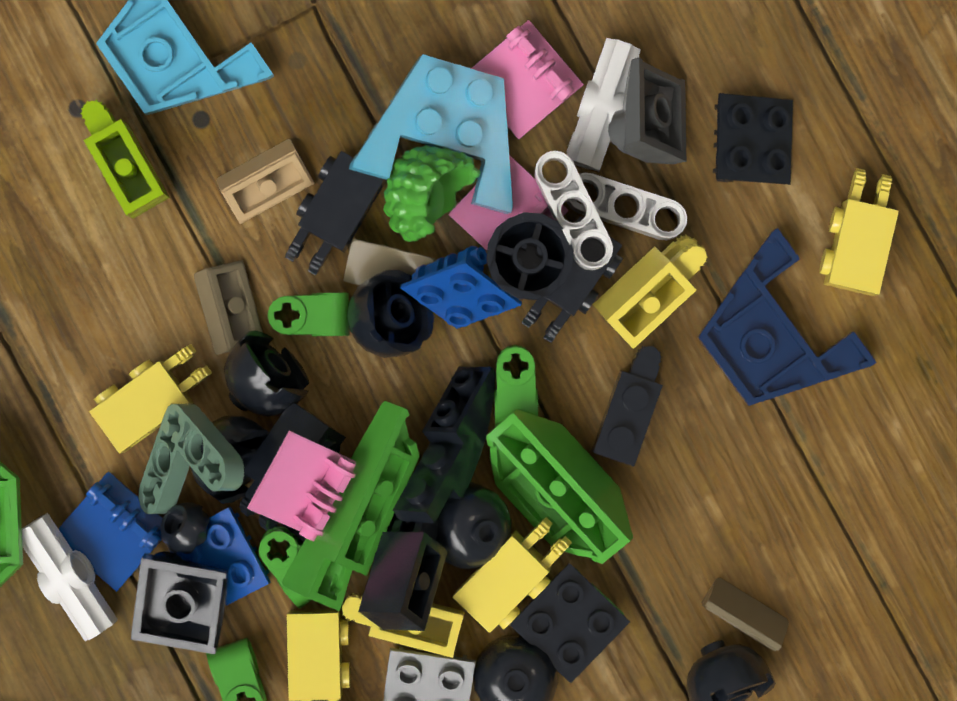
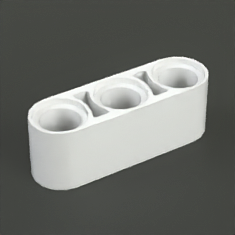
[535,151,613,271]
[567,173,687,241]

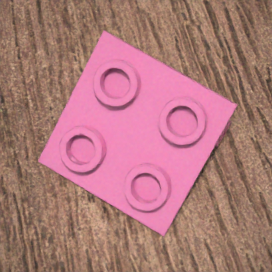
[471,20,584,140]
[448,155,569,250]
[247,431,356,541]

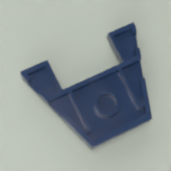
[697,228,877,406]

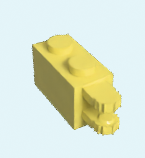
[819,168,899,296]
[592,234,708,349]
[89,344,212,453]
[453,517,572,633]
[342,593,464,658]
[287,609,350,701]

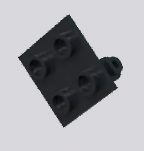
[712,93,793,185]
[509,563,630,683]

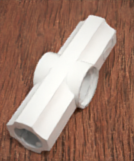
[566,38,641,172]
[22,513,118,641]

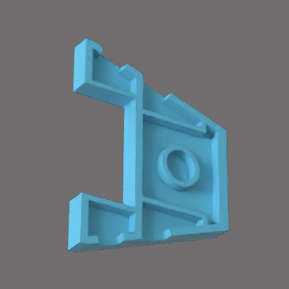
[96,0,274,115]
[349,54,513,214]

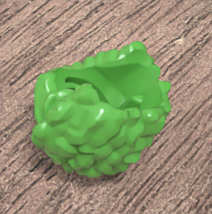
[383,145,481,242]

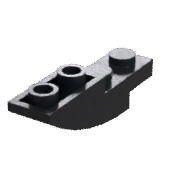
[393,366,496,523]

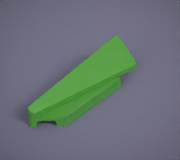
[282,401,420,611]

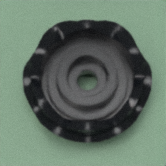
[161,502,210,554]

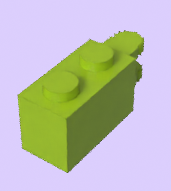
[80,99,170,219]

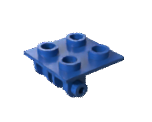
[400,246,522,329]
[59,471,163,592]
[169,507,271,606]

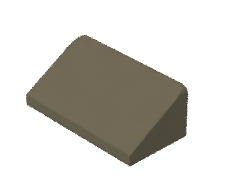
[343,238,436,285]
[194,260,263,355]
[701,578,789,651]

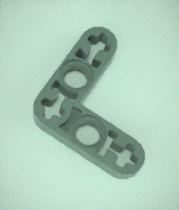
[139,404,244,514]

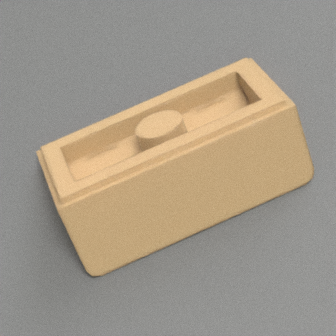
[216,139,315,224]

